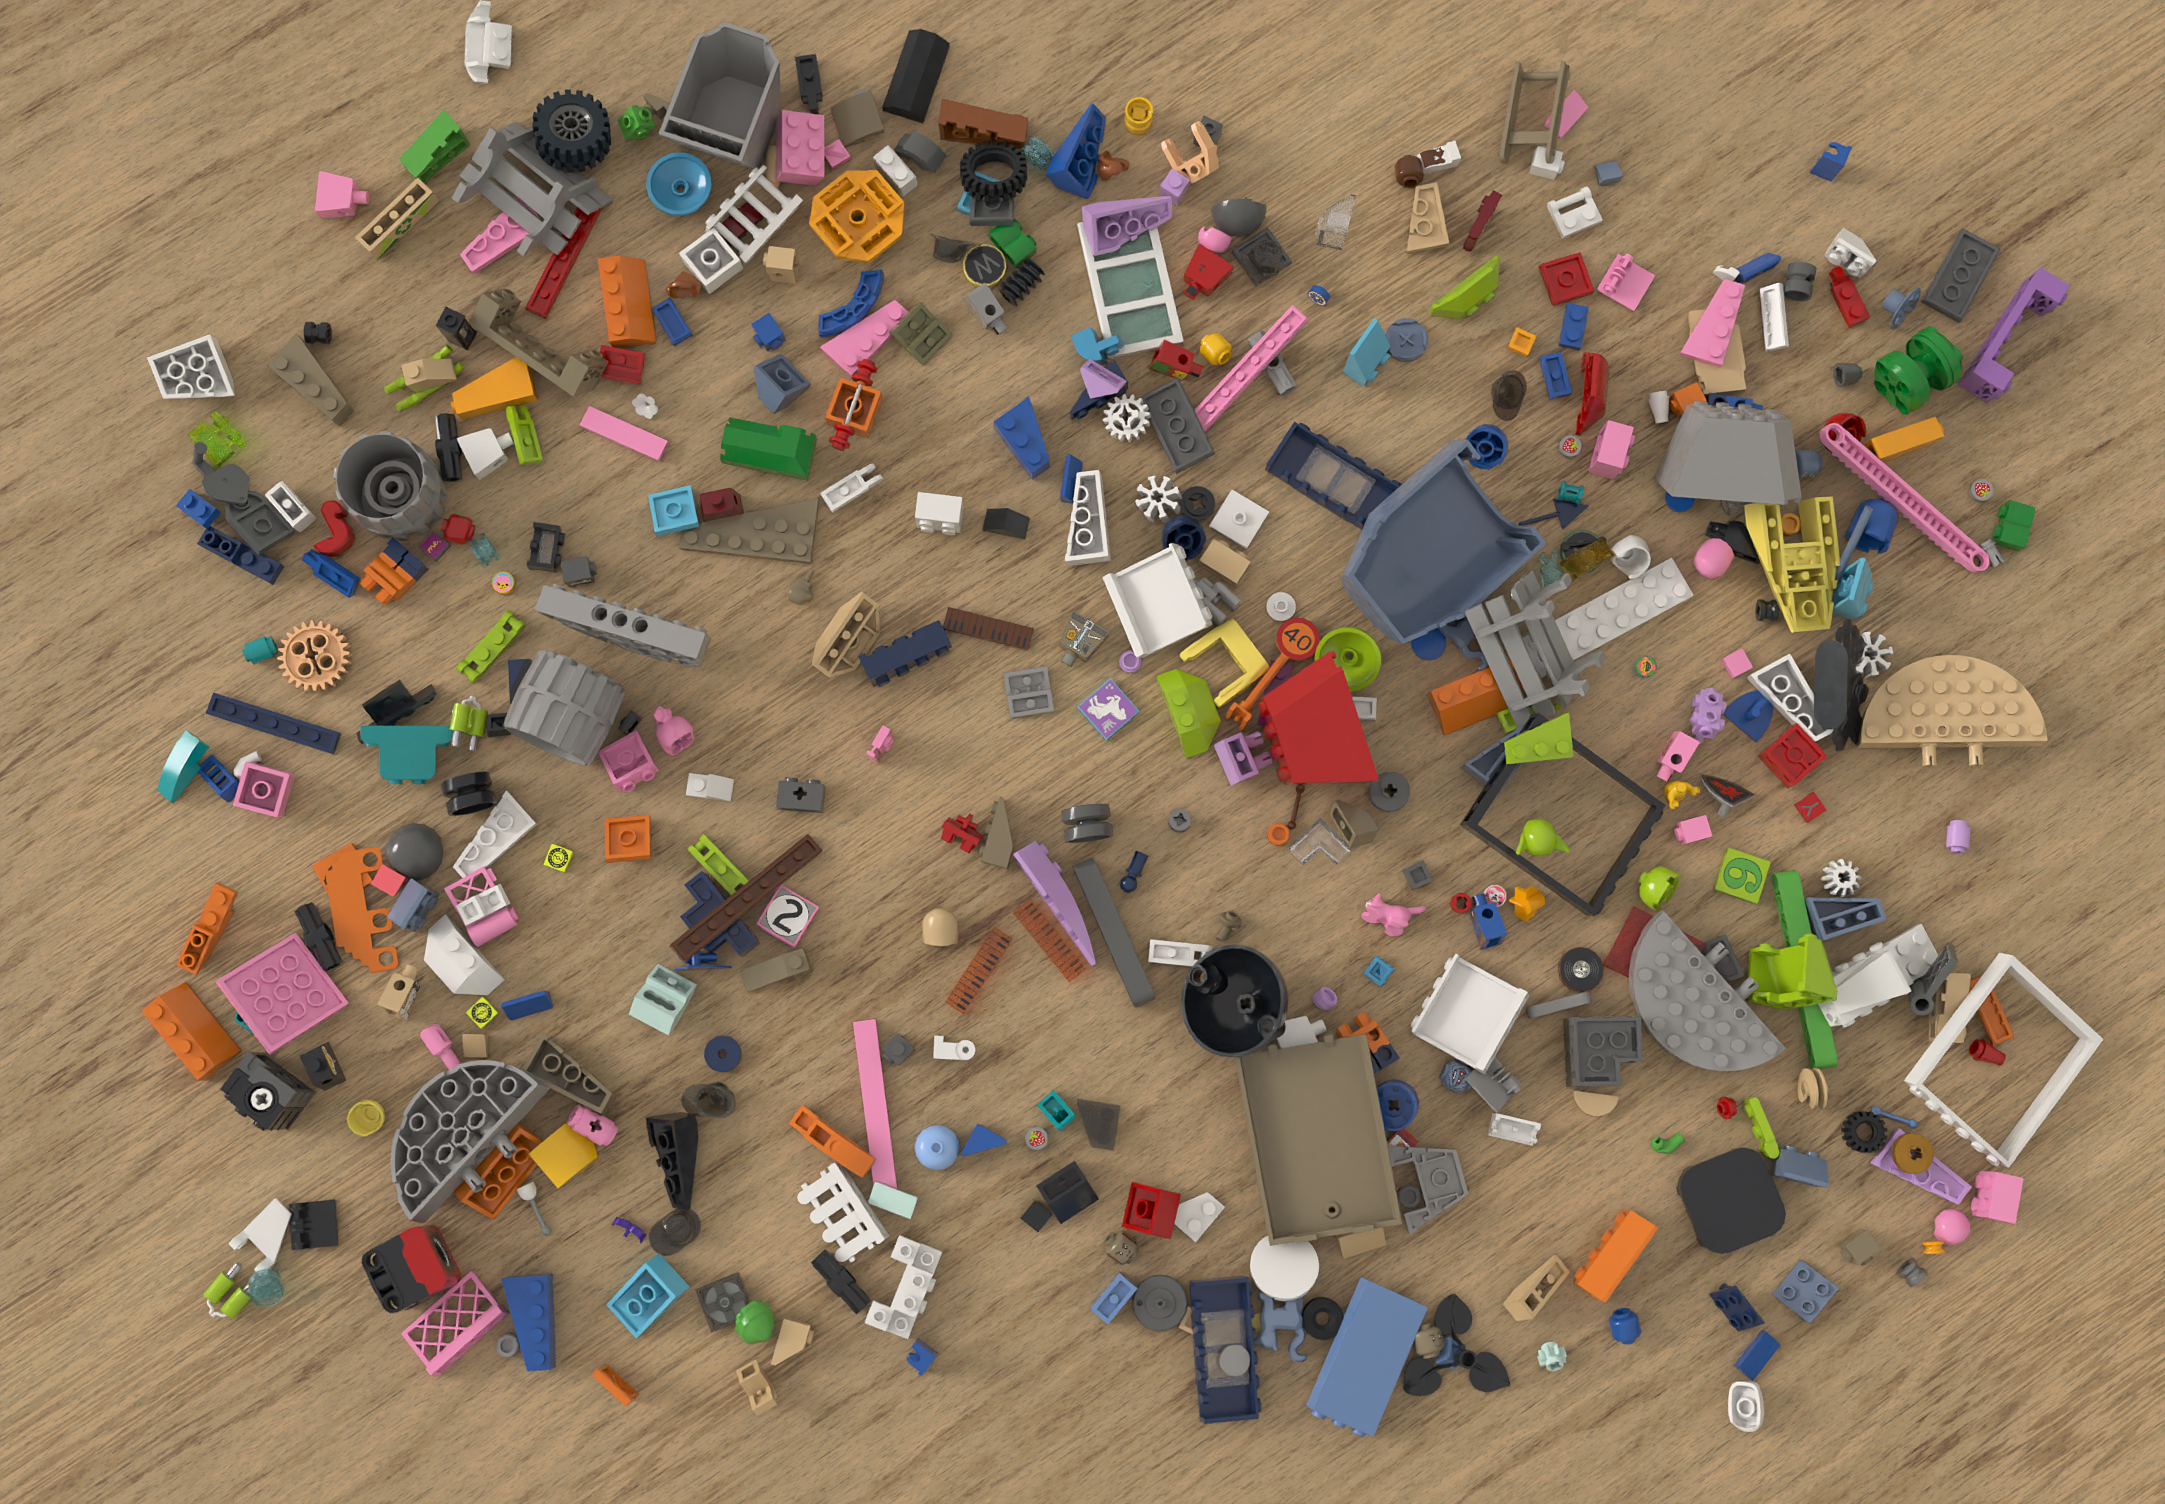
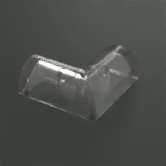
[1288,818,1352,865]

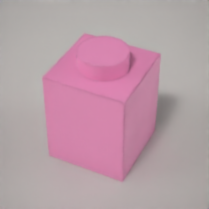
[1674,815,1712,846]

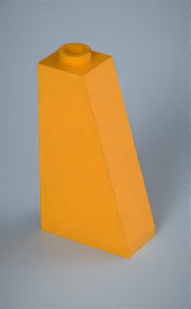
[451,357,538,420]
[1864,417,1944,463]

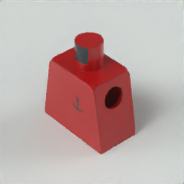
[1184,244,1233,300]

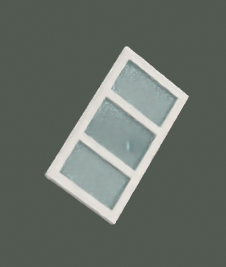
[1077,222,1184,359]

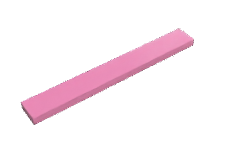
[1195,305,1309,432]
[853,1019,898,1189]

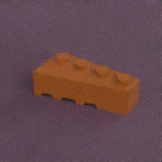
[938,99,1028,151]

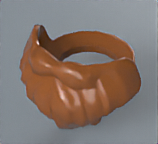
[1097,151,1129,181]
[666,271,702,298]

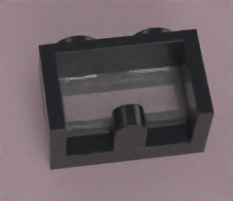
[527,522,565,572]

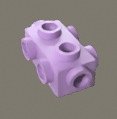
[1690,688,1727,744]

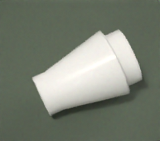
[1648,391,1670,424]

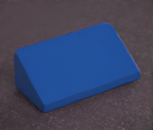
[1735,253,1782,284]
[1060,454,1083,503]
[501,991,553,1020]
[1734,1330,1780,1381]

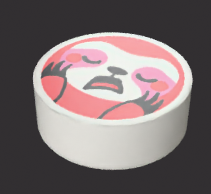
[1484,885,1506,907]

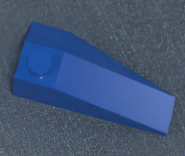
[1045,103,1106,199]

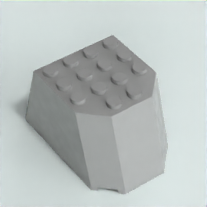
[659,22,781,170]
[1655,401,1802,505]

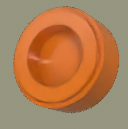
[1267,823,1290,846]

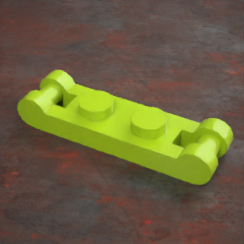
[456,610,526,684]
[688,834,749,895]

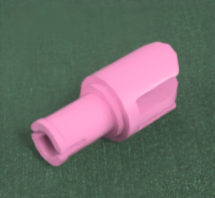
[420,1024,462,1070]

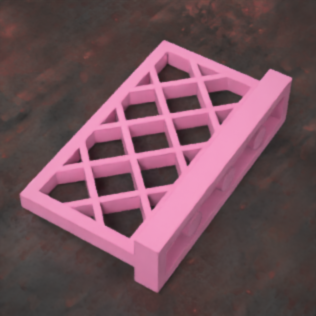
[401,1271,509,1376]

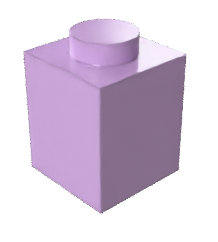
[1159,169,1190,206]

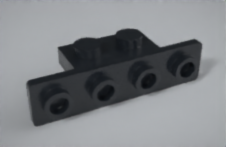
[357,679,437,744]

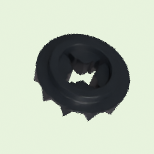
[1180,486,1215,521]

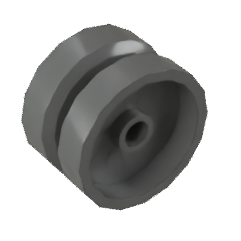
[1061,804,1113,843]

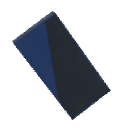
[508,659,532,704]

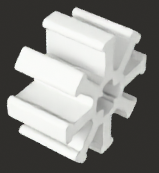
[1136,476,1182,523]
[1856,632,1893,679]

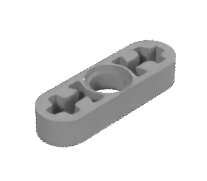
[1526,991,1592,1018]

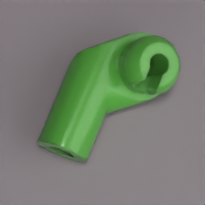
[1651,1132,1685,1154]

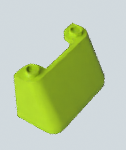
[1746,934,1838,1009]

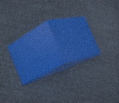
[961,1124,1007,1156]

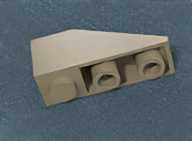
[978,796,1013,870]

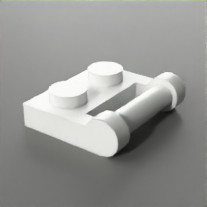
[1547,186,1603,239]

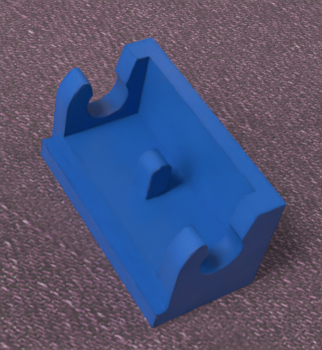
[1809,142,1852,182]
[907,1338,938,1376]

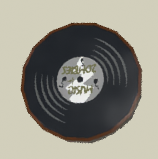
[1558,947,1604,992]

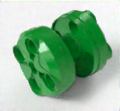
[1874,326,1963,415]

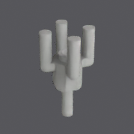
[1193,577,1241,626]

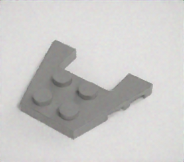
[1388,1146,1469,1234]

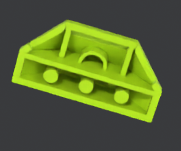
[1428,254,1500,319]
[1156,669,1221,759]

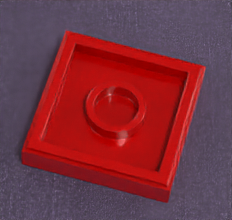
[1539,252,1595,306]

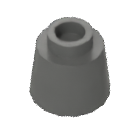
[1833,363,1863,387]

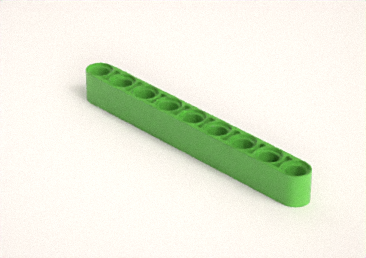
[1772,870,1838,1070]

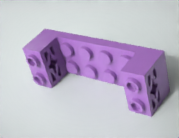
[1958,267,2070,403]

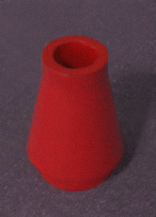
[1969,1039,2006,1066]

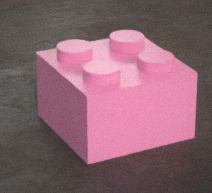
[1588,420,1635,479]
[233,762,296,817]
[1971,1171,2024,1224]

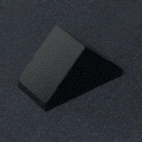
[982,508,1030,539]

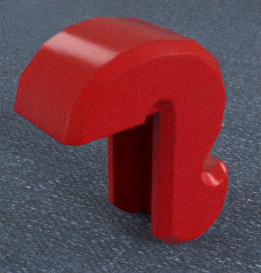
[314,500,355,557]

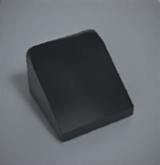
[1020,1200,1052,1232]

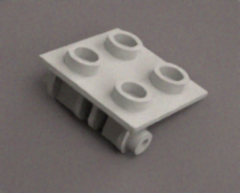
[1465,1056,1522,1113]

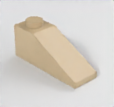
[1503,1255,1570,1321]

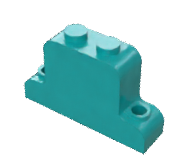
[360,726,454,784]

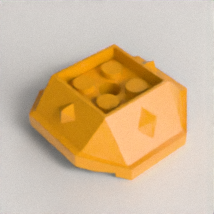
[809,170,905,264]

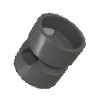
[1783,262,1817,301]

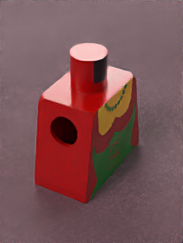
[1149,340,1203,380]

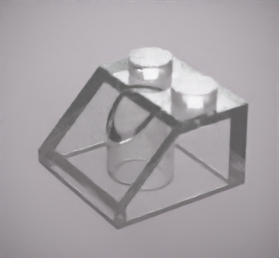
[1314,194,1356,251]

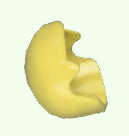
[346,1099,386,1136]

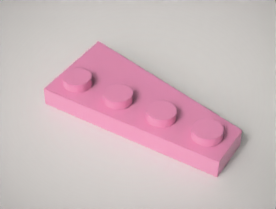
[460,196,540,274]
[1679,279,1745,367]
[820,300,908,378]

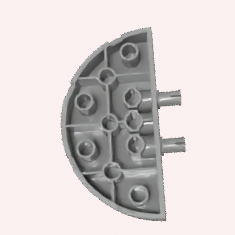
[1629,911,1786,1071]
[391,1060,551,1223]

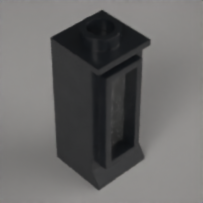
[435,307,477,351]

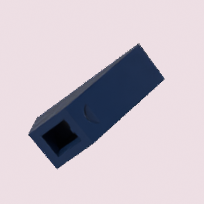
[1070,361,1128,420]

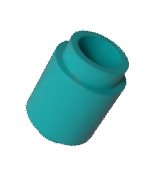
[242,636,279,665]

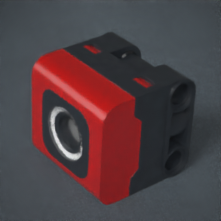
[361,1225,461,1313]

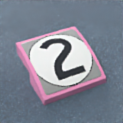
[756,885,819,948]

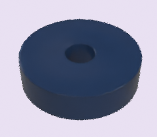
[704,1036,741,1072]

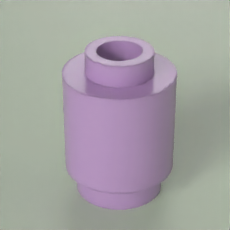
[1946,820,1971,854]

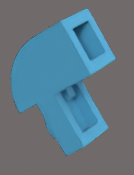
[1071,327,1124,365]

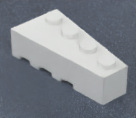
[1065,470,1111,566]

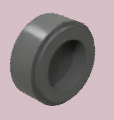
[1397,1185,1421,1208]

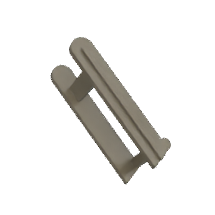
[1500,61,1570,164]

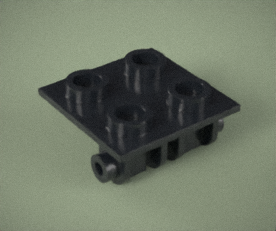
[289,1199,338,1250]

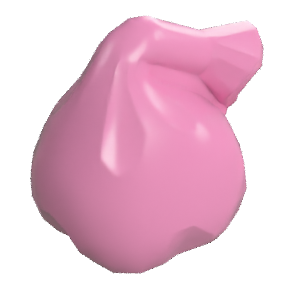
[653,706,695,756]

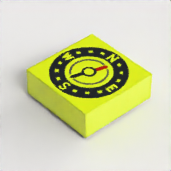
[544,844,574,873]
[466,997,499,1029]

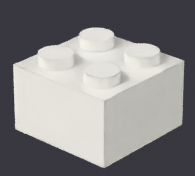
[679,227,743,294]
[915,492,964,535]

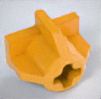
[1509,886,1545,922]

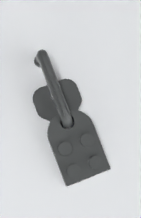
[192,442,295,556]

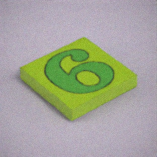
[1713,847,1771,905]

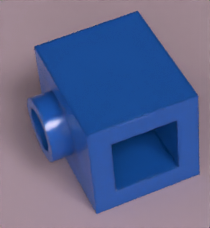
[751,313,786,352]

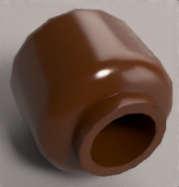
[1395,155,1424,189]

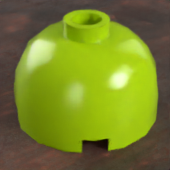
[1638,866,1682,912]

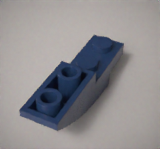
[197,526,285,585]

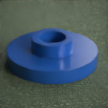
[1665,491,1695,512]

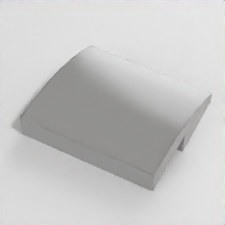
[1003,666,1054,718]

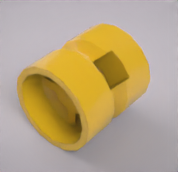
[1125,97,1153,135]

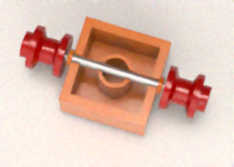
[825,359,883,451]

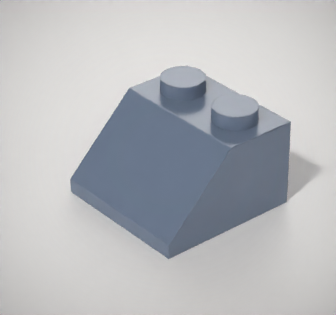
[1771,1145,1829,1188]

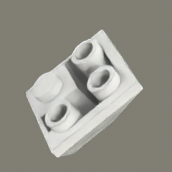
[1824,228,1876,278]

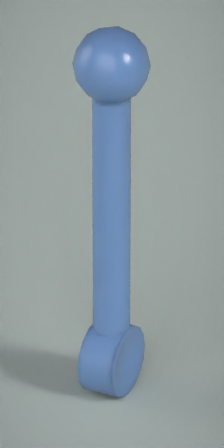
[1870,1106,1917,1128]

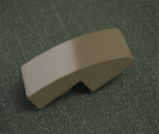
[643,93,670,120]

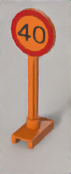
[1224,618,1320,732]

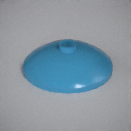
[646,153,712,216]

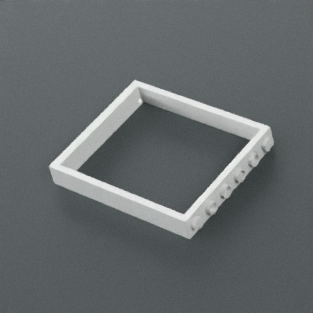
[1904,953,2103,1168]

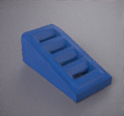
[198,754,240,802]

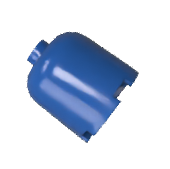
[1845,498,1898,554]

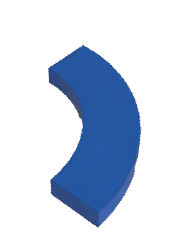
[819,270,884,338]

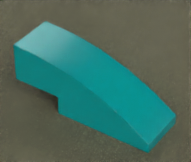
[157,730,210,803]

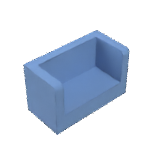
[1090,1272,1138,1324]

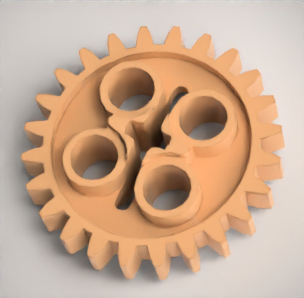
[277,620,352,693]

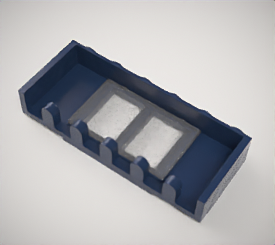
[1265,421,1402,530]
[1189,1276,1261,1424]

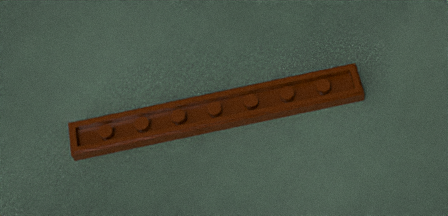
[669,834,823,964]

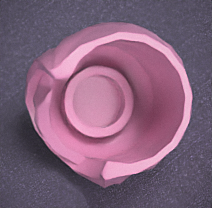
[1694,538,1734,579]

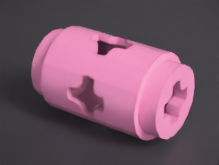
[567,1104,618,1146]

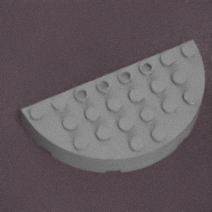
[535,584,711,667]

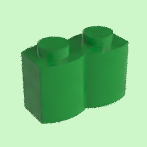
[988,219,1037,269]
[1992,500,2035,552]

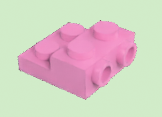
[598,730,659,793]

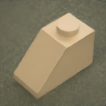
[401,359,457,392]
[771,1317,815,1365]

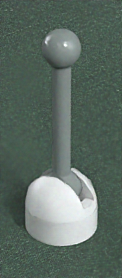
[517,1181,551,1236]

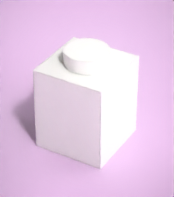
[1529,146,1565,180]

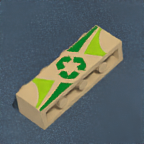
[355,178,439,260]

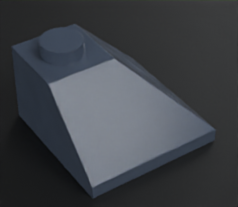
[753,354,811,413]

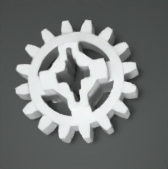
[1103,394,1151,442]

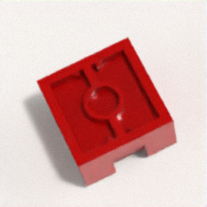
[1757,723,1827,788]

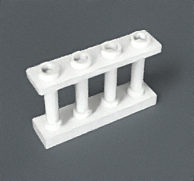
[705,165,803,267]

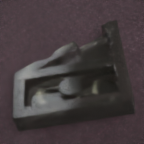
[1077,1099,1121,1151]

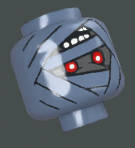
[1439,1060,1472,1094]

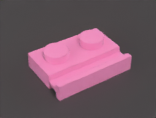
[866,726,894,763]

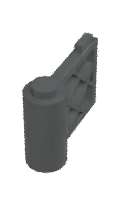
[1908,942,1958,1015]

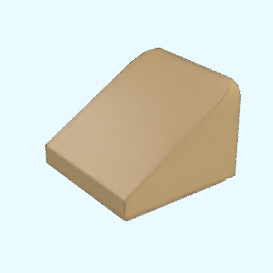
[462,1034,489,1058]

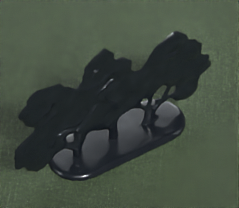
[1814,618,1869,752]

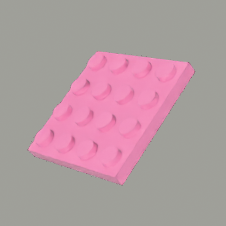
[216,933,349,1055]

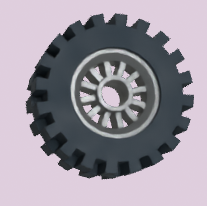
[532,89,611,173]

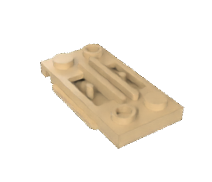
[1688,309,1746,396]

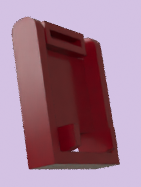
[1463,190,1502,252]

